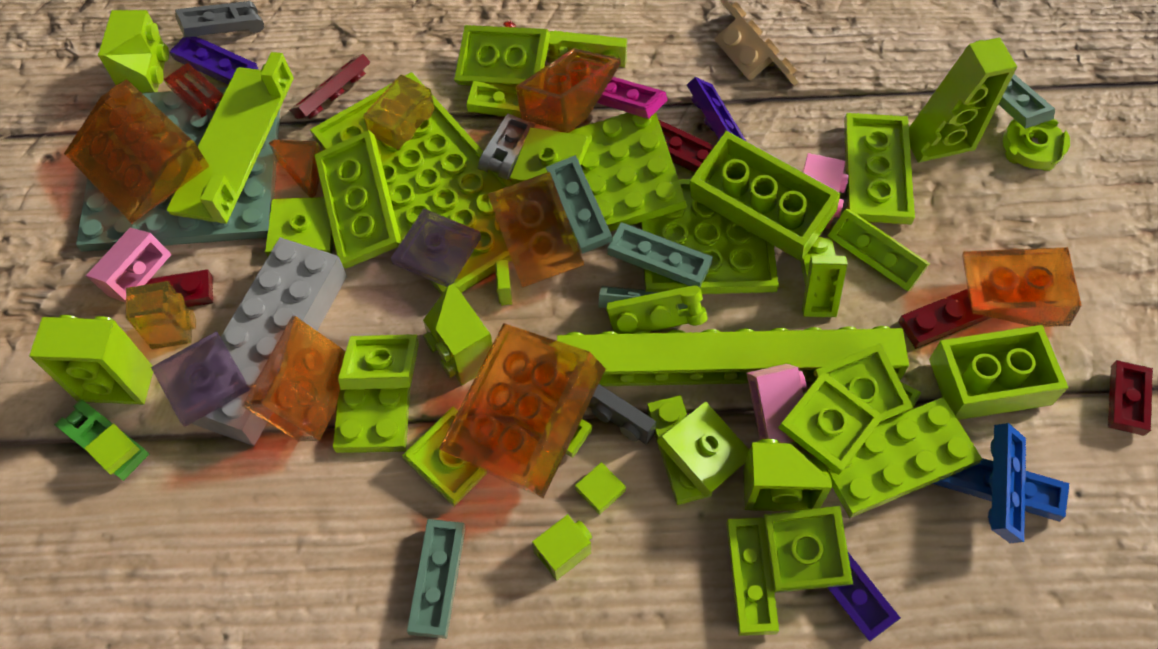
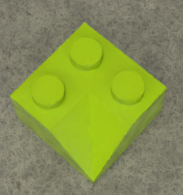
[98,10,169,95]
[423,283,496,385]
[743,439,832,511]

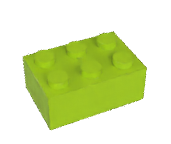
[29,315,154,405]
[929,325,1069,420]

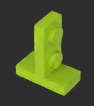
[800,237,848,317]

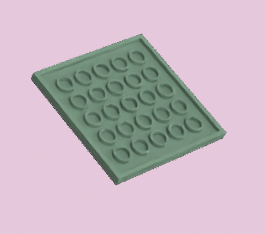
[76,87,281,252]

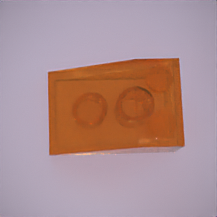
[515,48,621,133]
[488,172,585,288]
[962,247,1082,327]
[242,316,346,442]

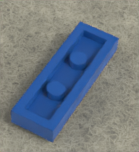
[988,423,1026,543]

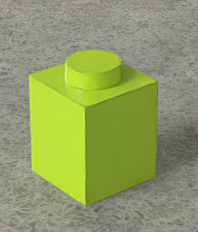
[532,514,592,581]

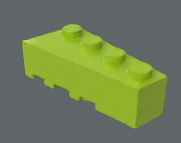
[909,37,1017,163]

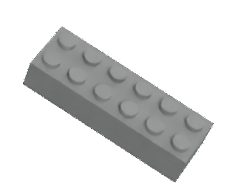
[179,237,347,446]

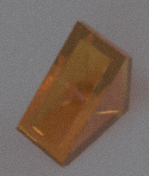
[269,139,321,198]

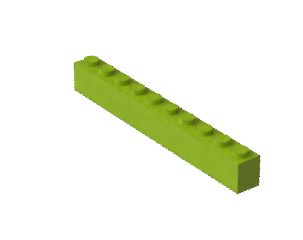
[557,326,909,387]

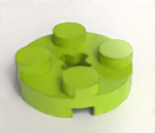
[1003,119,1070,171]

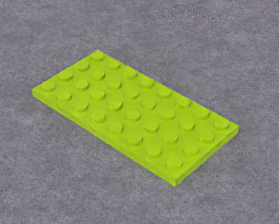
[310,72,553,295]

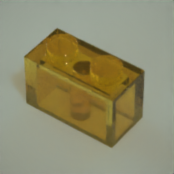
[363,74,435,150]
[126,281,196,350]

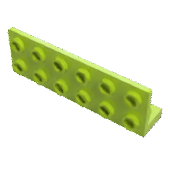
[167,52,294,224]

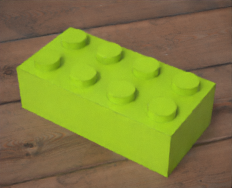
[690,131,840,262]

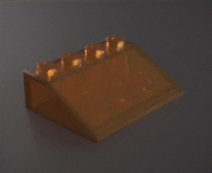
[64,79,209,224]
[439,323,606,499]

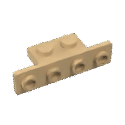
[714,0,799,86]

